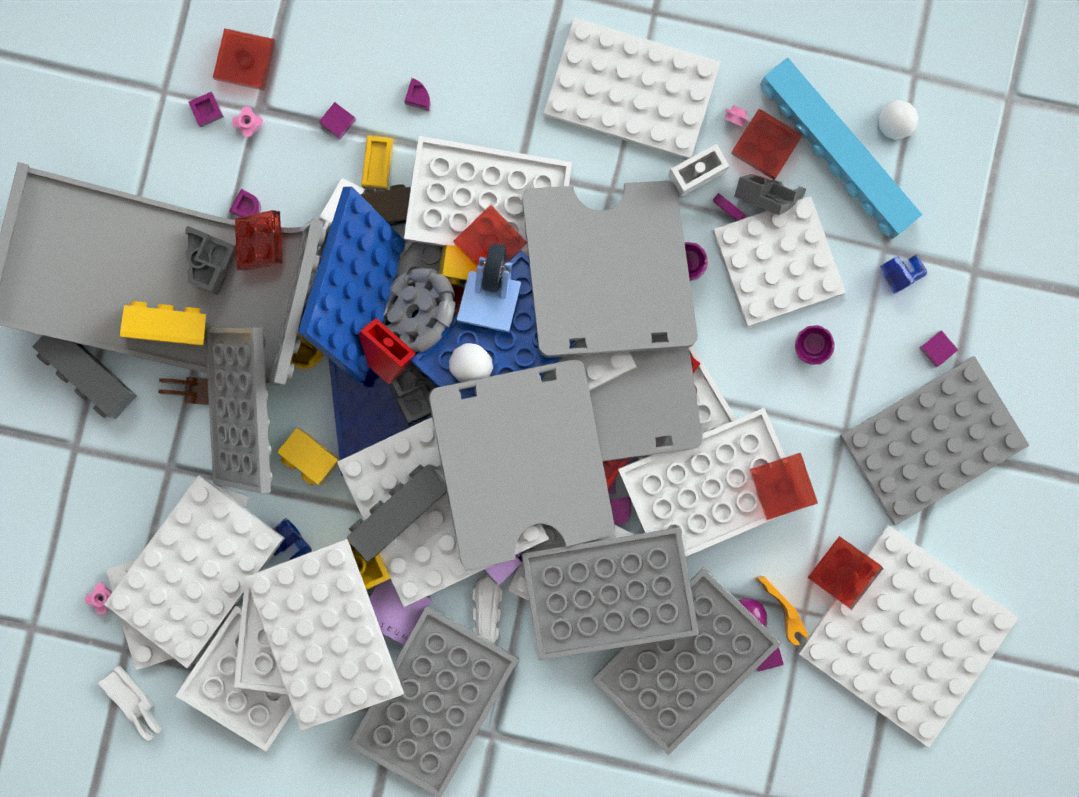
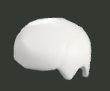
[878,100,919,140]
[449,343,493,382]

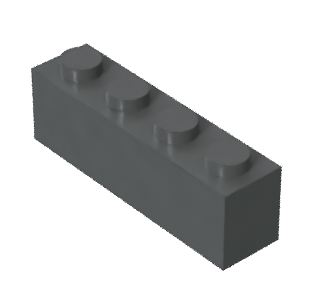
[32,335,137,418]
[346,464,447,562]

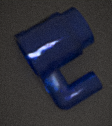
[880,254,927,294]
[273,518,312,560]

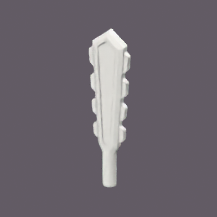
[473,574,503,644]

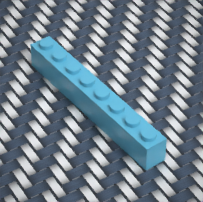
[760,57,923,239]

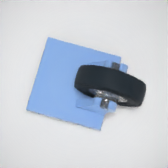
[457,243,521,333]

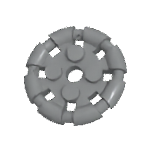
[382,268,455,353]

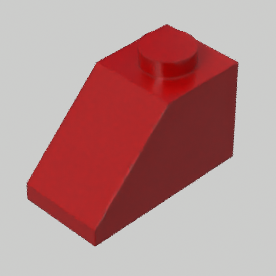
[359,318,416,384]

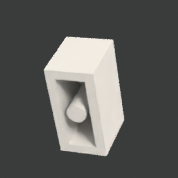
[668,144,729,198]

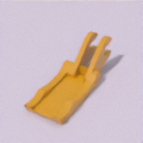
[755,575,808,645]

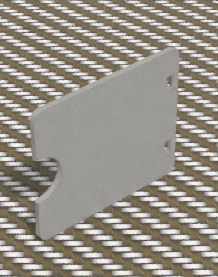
[522,181,698,358]
[589,334,702,462]
[428,359,614,570]

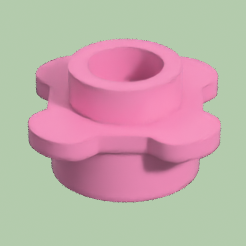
[724,105,749,127]
[232,106,263,137]
[85,583,112,614]

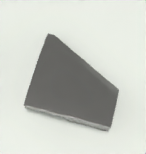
[734,174,806,215]
[185,226,238,295]
[386,363,437,425]

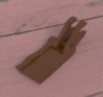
[158,377,209,405]

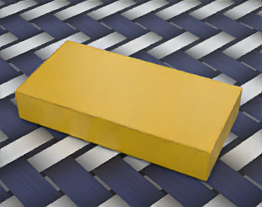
[361,135,394,190]

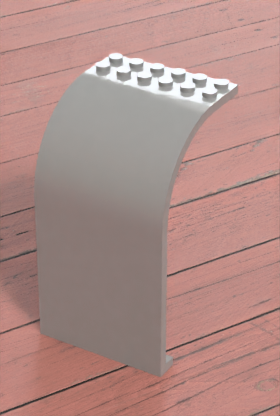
[0,162,326,385]

